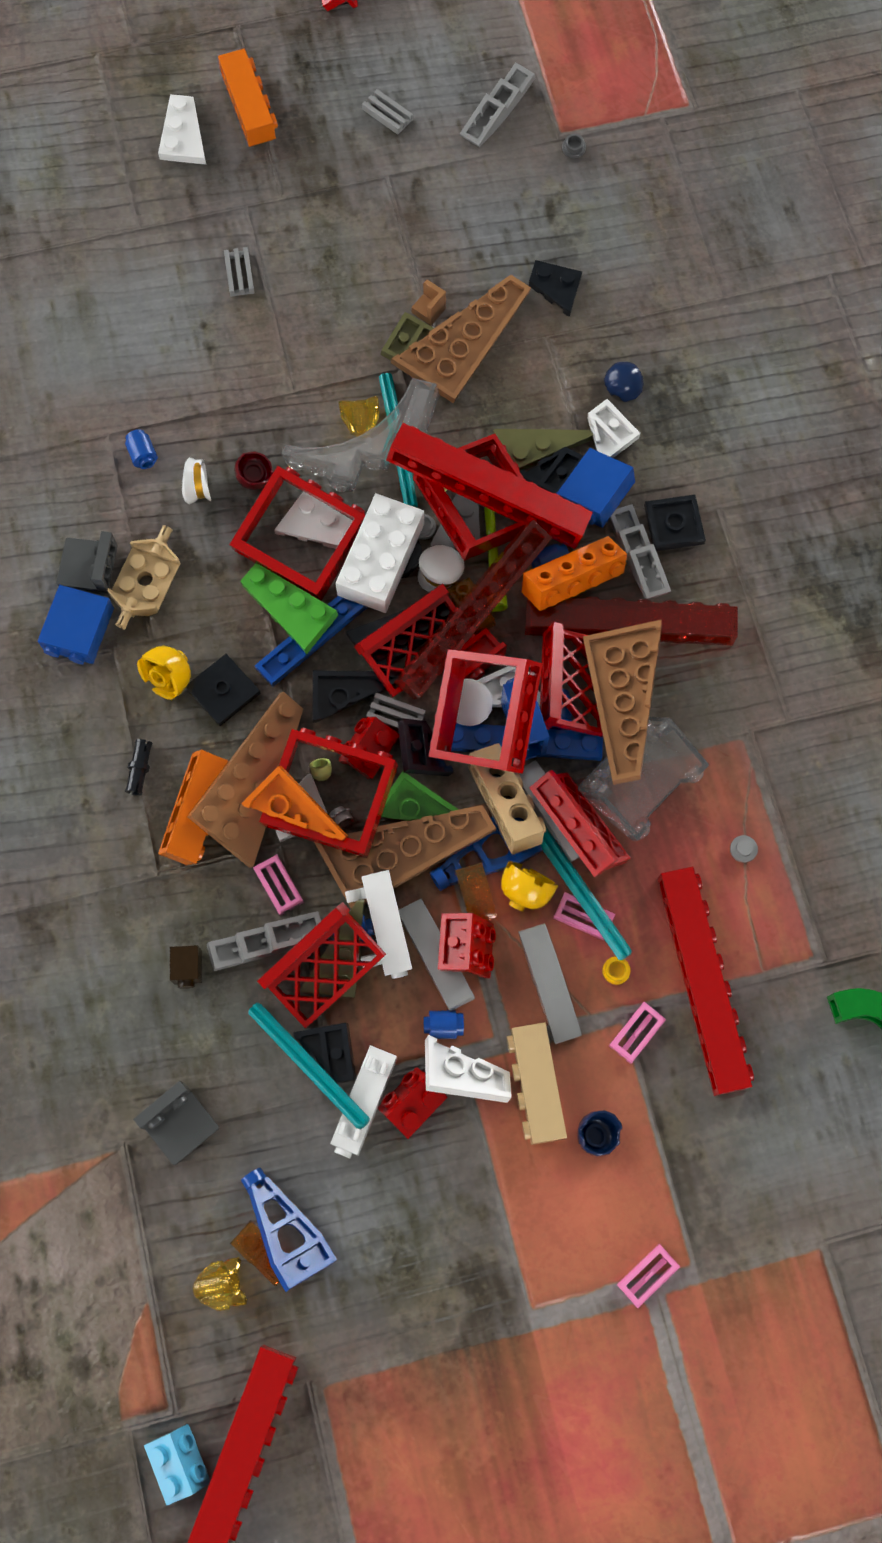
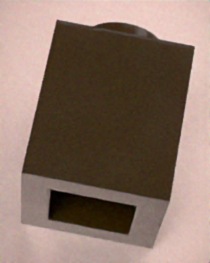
[170,945,202,989]

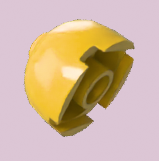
[137,645,191,700]
[501,861,558,912]

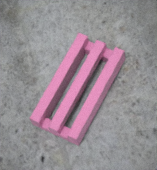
[253,854,304,916]
[553,892,615,941]
[609,1002,666,1064]
[617,1244,680,1308]

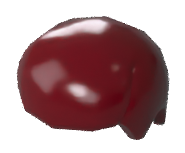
[234,451,273,490]

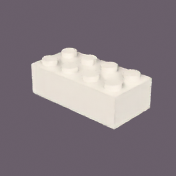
[335,493,424,613]

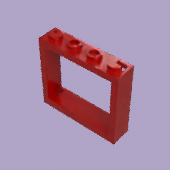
[413,433,535,561]
[229,466,365,601]
[429,649,543,774]
[259,728,398,858]

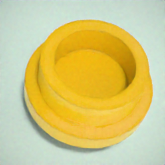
[602,957,631,985]

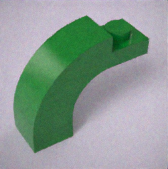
[827,988,882,1030]

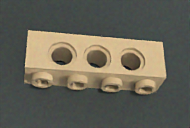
[468,743,546,855]

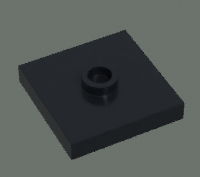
[644,494,706,551]
[186,654,261,726]

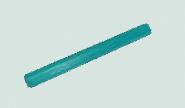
[379,373,418,508]
[540,828,632,961]
[248,1002,370,1130]

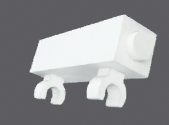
[345,870,412,979]
[330,1045,397,1159]

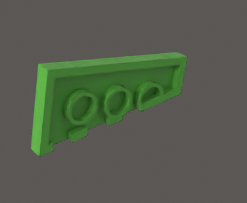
[240,563,339,655]

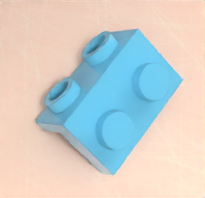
[144,1424,211,1505]

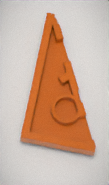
[241,766,348,841]

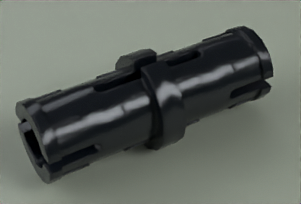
[125,739,153,796]

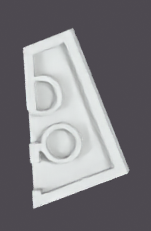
[158,94,206,165]
[275,491,353,549]
[425,1035,511,1103]

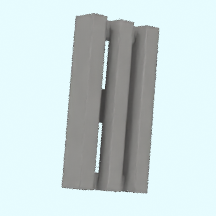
[362,89,413,135]
[224,247,255,297]
[366,693,425,730]

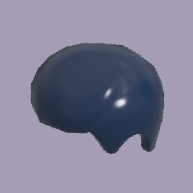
[604,362,644,402]
[577,1110,622,1157]

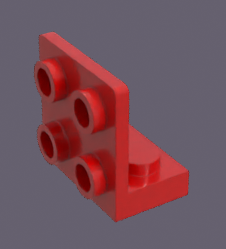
[438,913,496,978]

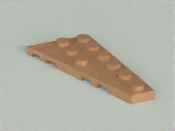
[391,275,531,404]
[583,619,662,785]
[187,692,303,868]
[314,805,496,908]

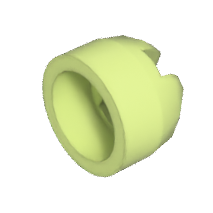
[309,758,332,781]

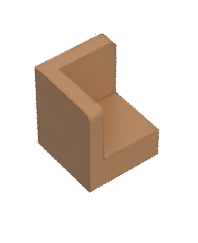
[412,280,446,325]

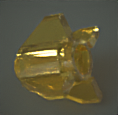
[339,396,380,439]
[193,1257,248,1311]

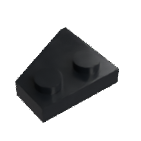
[520,447,583,494]

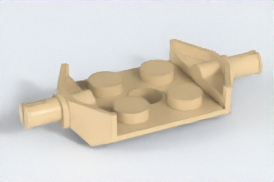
[107,525,181,630]

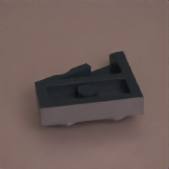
[529,260,582,316]
[398,718,454,776]
[293,1023,356,1084]

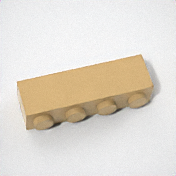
[507,1022,567,1145]

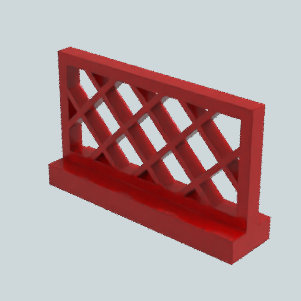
[354,584,475,697]
[540,622,603,737]
[529,770,631,877]
[257,902,386,1029]

